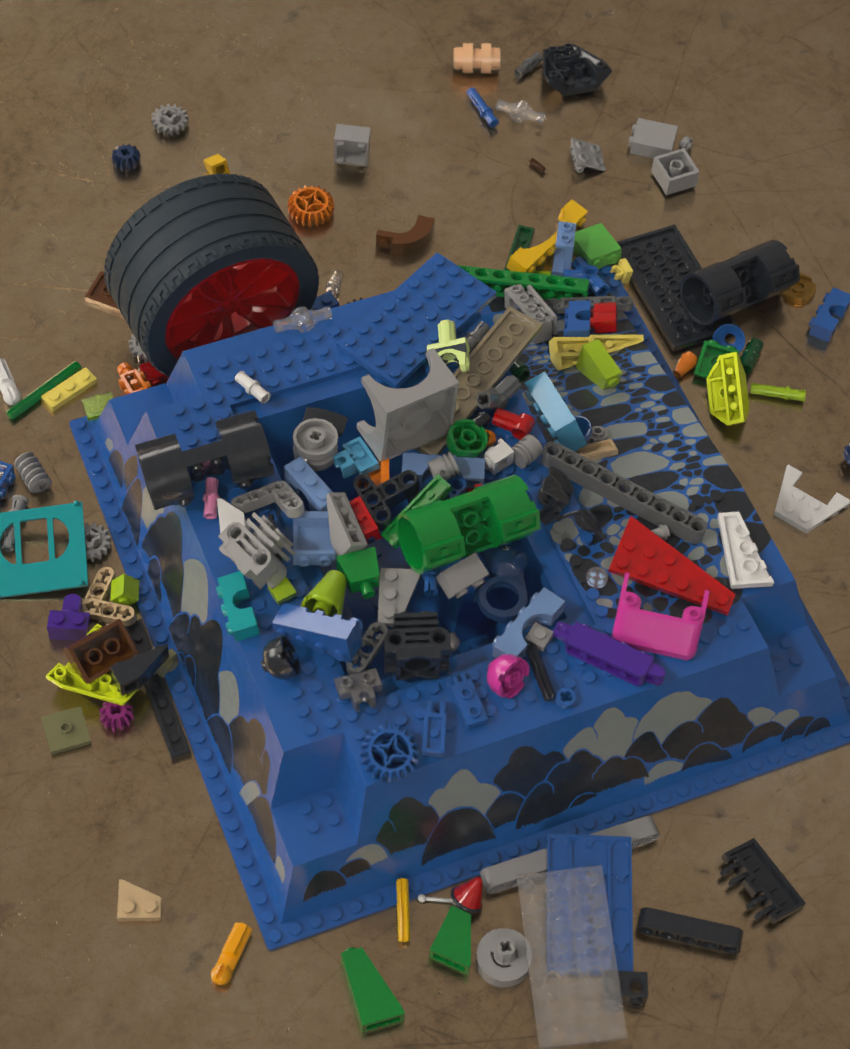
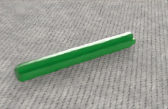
[6,361,82,420]

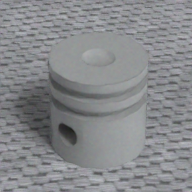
[511,435,543,468]
[427,452,460,481]

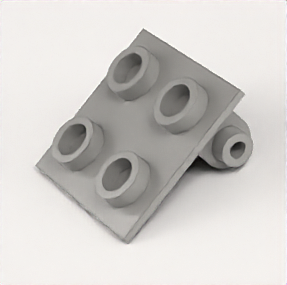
[570,138,606,173]

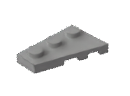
[378,568,422,628]

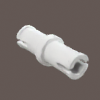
[235,371,271,404]

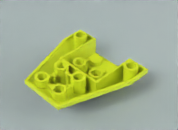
[46,624,139,706]

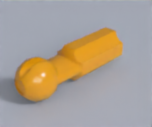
[211,922,253,985]

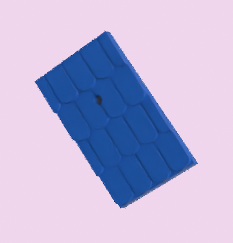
[546,833,633,976]

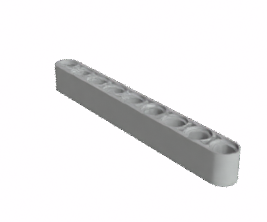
[480,816,660,894]

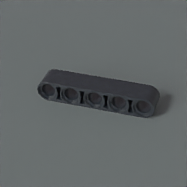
[637,907,743,954]

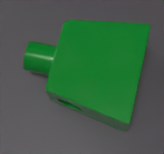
[336,547,380,599]

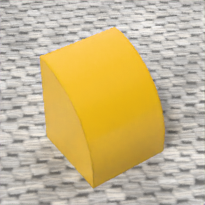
[203,154,230,175]

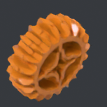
[287,185,335,228]

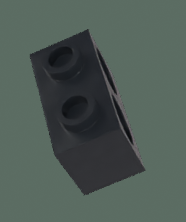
[602,970,648,1007]

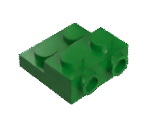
[694,340,740,379]

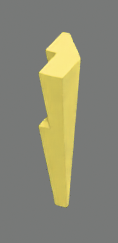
[549,335,644,371]

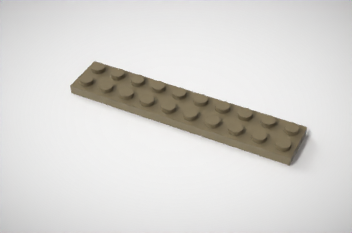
[414,306,542,455]

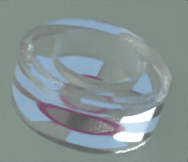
[586,567,608,589]

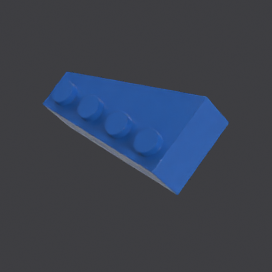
[272,603,363,663]

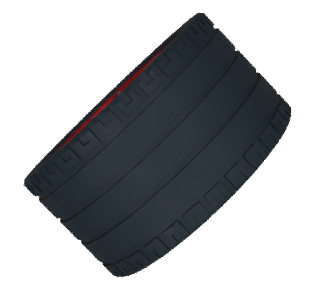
[104,174,319,377]

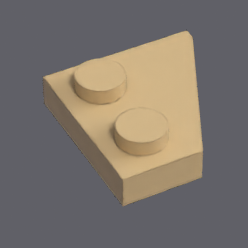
[117,879,162,921]

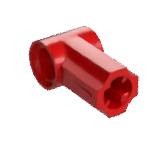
[492,408,536,440]

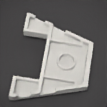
[774,465,850,534]

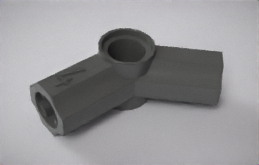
[476,375,521,411]

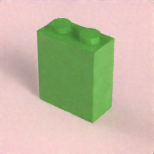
[573,223,622,270]

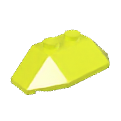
[706,352,750,426]

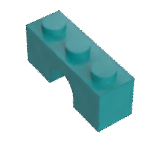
[216,571,261,642]

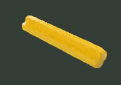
[396,878,410,942]

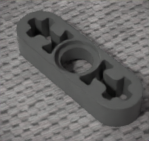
[347,622,388,675]

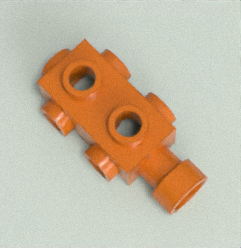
[117,362,151,395]

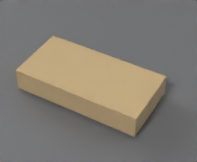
[575,439,618,461]

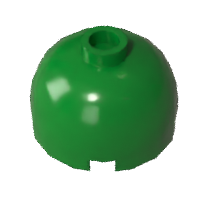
[446,419,488,458]

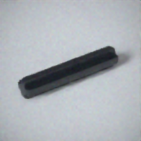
[526,643,556,702]

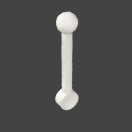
[418,894,455,905]

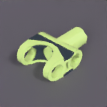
[427,320,470,373]

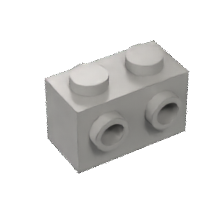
[436,552,489,599]

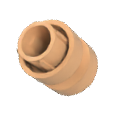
[454,43,500,74]

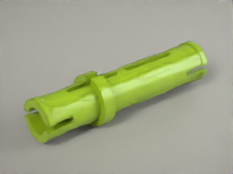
[749,382,806,402]

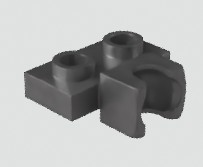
[334,668,382,712]

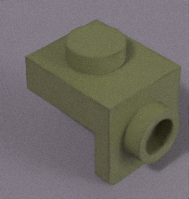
[154,648,180,678]

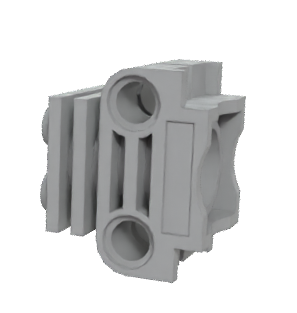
[218,512,296,589]

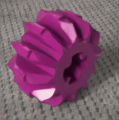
[99,701,134,732]

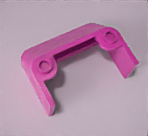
[612,572,709,660]

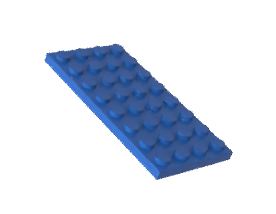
[336,252,496,389]

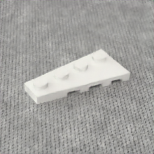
[717,512,774,589]

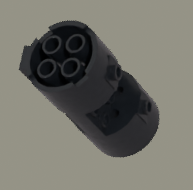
[680,240,800,325]
[135,410,275,510]

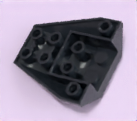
[543,43,612,96]

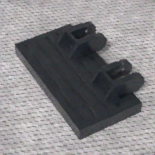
[720,838,806,924]

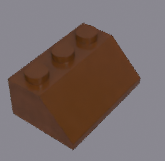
[62,619,139,684]

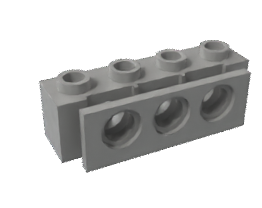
[504,284,557,344]

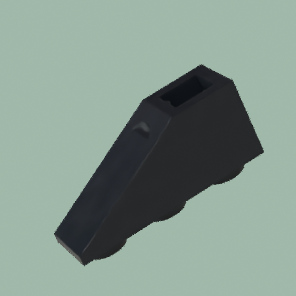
[110,643,169,696]

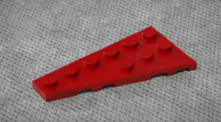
[608,516,735,616]

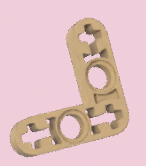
[82,567,137,626]

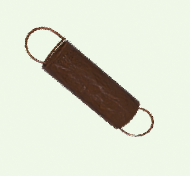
[527,157,549,173]

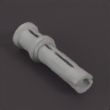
[1,495,29,552]

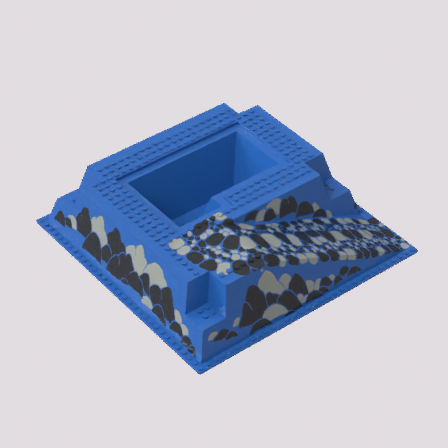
[69,265,850,951]

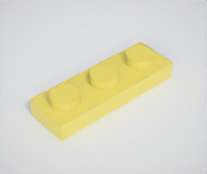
[41,367,97,412]

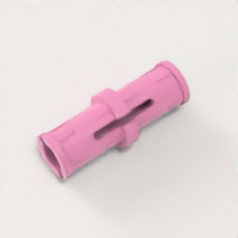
[203,477,220,519]

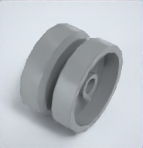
[293,418,338,471]

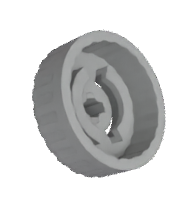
[475,928,533,988]

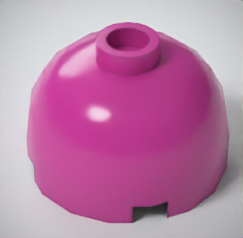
[487,654,529,699]

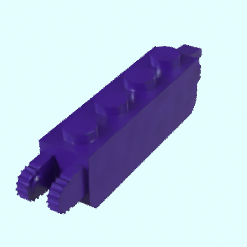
[553,621,666,686]

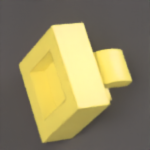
[610,258,633,284]

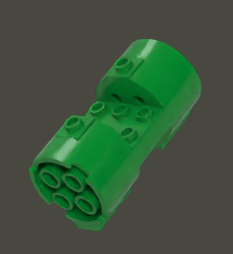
[396,475,541,574]

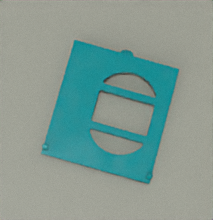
[0,500,88,598]

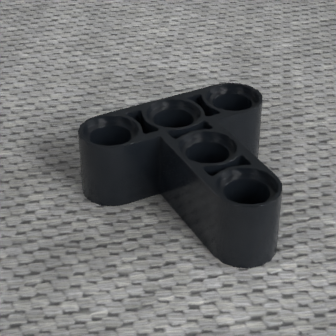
[353,470,421,531]

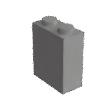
[628,118,678,159]

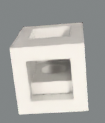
[483,438,514,475]

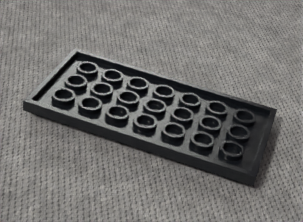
[617,224,738,352]

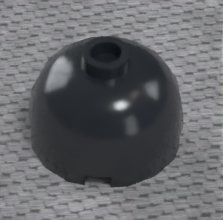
[261,635,301,680]

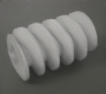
[14,452,52,493]

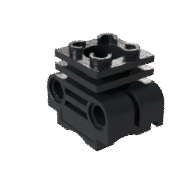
[384,611,451,681]

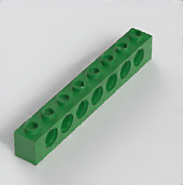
[457,265,590,301]

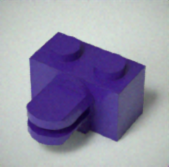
[47,594,92,641]

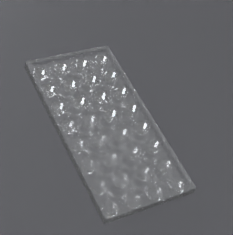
[517,865,627,1049]

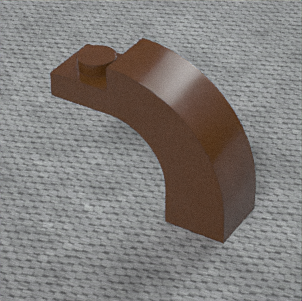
[376,215,435,255]

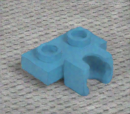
[333,437,380,478]

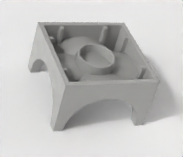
[356,348,459,462]

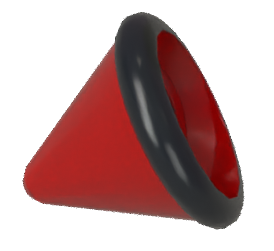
[450,877,483,913]

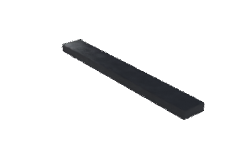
[124,619,192,761]

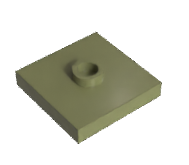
[41,706,91,755]

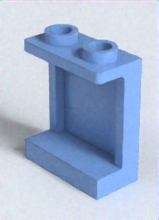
[552,221,576,276]
[293,511,336,566]

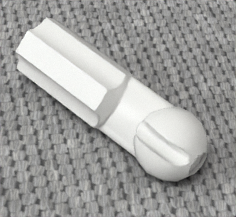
[0,358,22,406]

